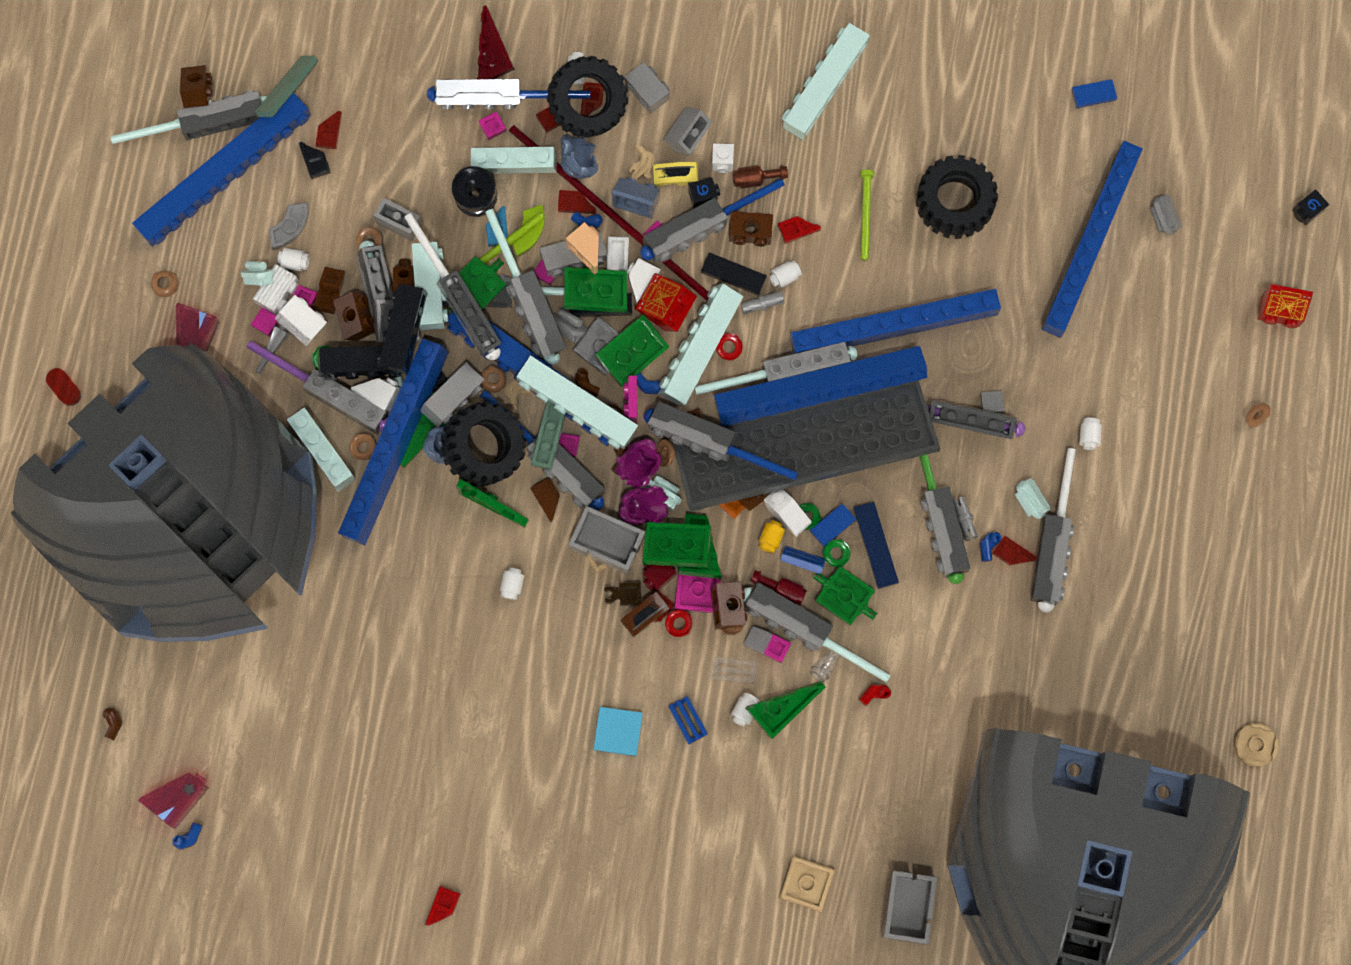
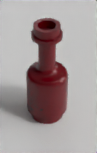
[750,570,807,606]

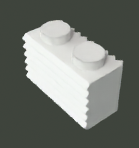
[253,264,299,316]

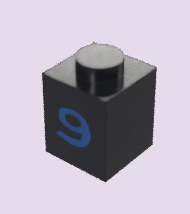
[688,178,720,209]
[1292,189,1330,226]

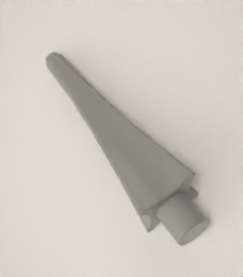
[256,325,290,374]

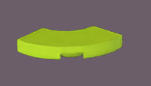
[512,205,545,257]

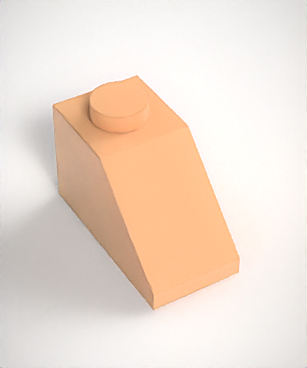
[566,222,599,275]

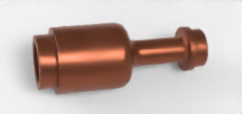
[732,165,788,189]

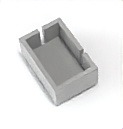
[569,506,645,575]
[882,871,937,945]

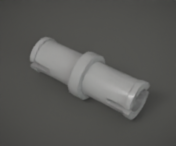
[741,290,784,315]
[953,497,978,541]

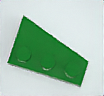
[679,513,722,579]

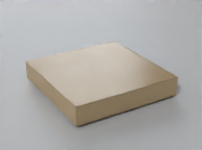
[780,856,835,912]

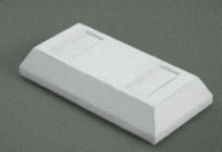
[607,236,629,277]

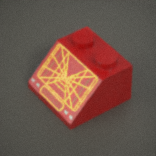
[634,273,697,332]
[1258,284,1313,328]

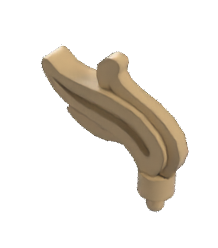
[629,144,655,181]
[505,380,532,410]

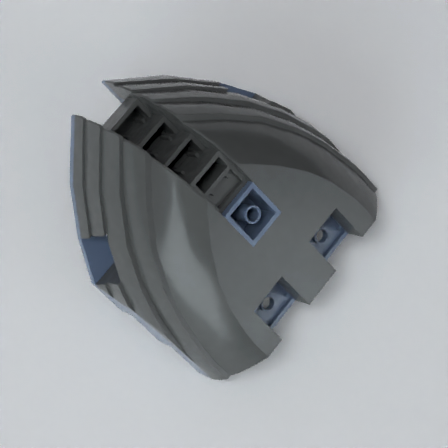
[11,344,317,642]
[948,728,1250,965]

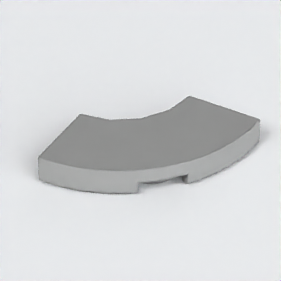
[269,202,309,250]

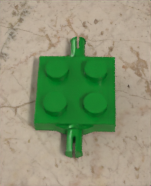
[448,256,506,315]
[813,566,878,626]

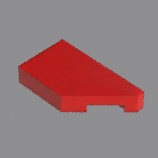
[777,216,821,244]
[425,886,461,926]

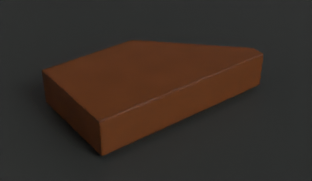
[530,478,560,523]

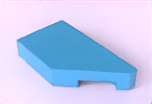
[486,206,508,247]

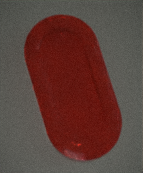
[46,368,81,406]

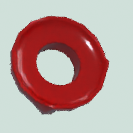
[716,333,743,361]
[665,610,693,637]

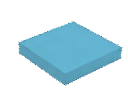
[593,707,643,757]

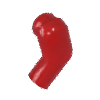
[858,684,891,706]

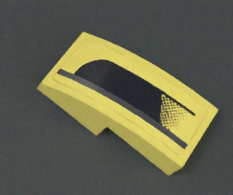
[653,162,698,187]

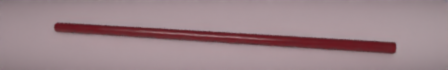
[509,125,709,301]

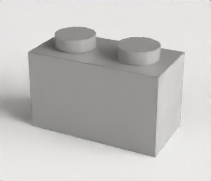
[624,62,670,114]
[663,107,712,155]
[373,198,422,241]

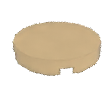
[1234,723,1279,767]

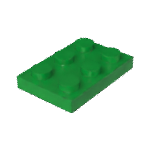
[563,267,627,313]
[595,315,669,387]
[642,522,712,568]

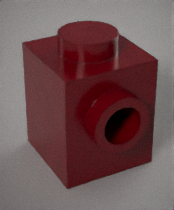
[643,565,676,593]

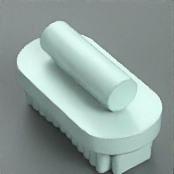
[240,261,274,286]
[643,475,682,511]
[1015,478,1050,519]

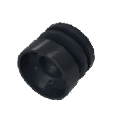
[452,166,498,217]

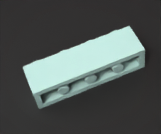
[471,147,557,174]
[412,242,448,331]
[287,408,355,492]

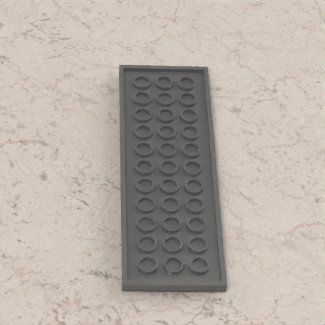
[672,381,940,512]

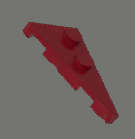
[477,5,515,79]

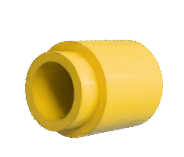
[758,520,785,554]

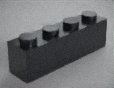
[377,284,427,375]
[318,346,401,380]

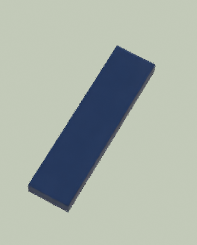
[853,502,899,589]

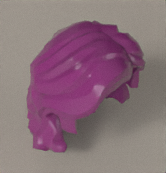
[615,439,661,488]
[619,485,669,525]

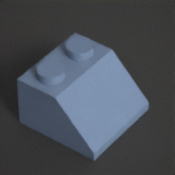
[612,177,660,219]

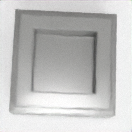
[980,391,1005,413]
[743,626,773,654]

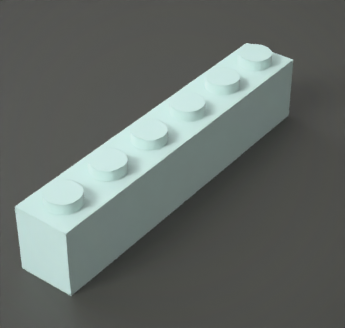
[782,23,870,141]
[658,283,743,406]
[516,356,638,449]

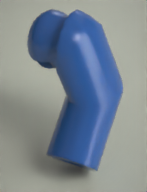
[571,211,603,229]
[636,373,661,394]
[980,532,1002,562]
[172,823,203,849]

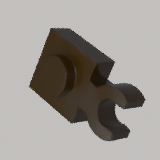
[604,583,642,606]

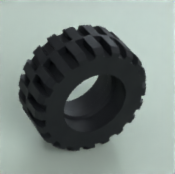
[547,56,628,138]
[916,155,998,239]
[440,402,526,486]

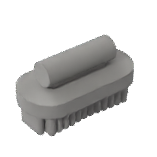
[1150,195,1182,235]
[552,308,587,343]

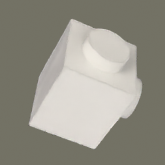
[712,143,734,173]

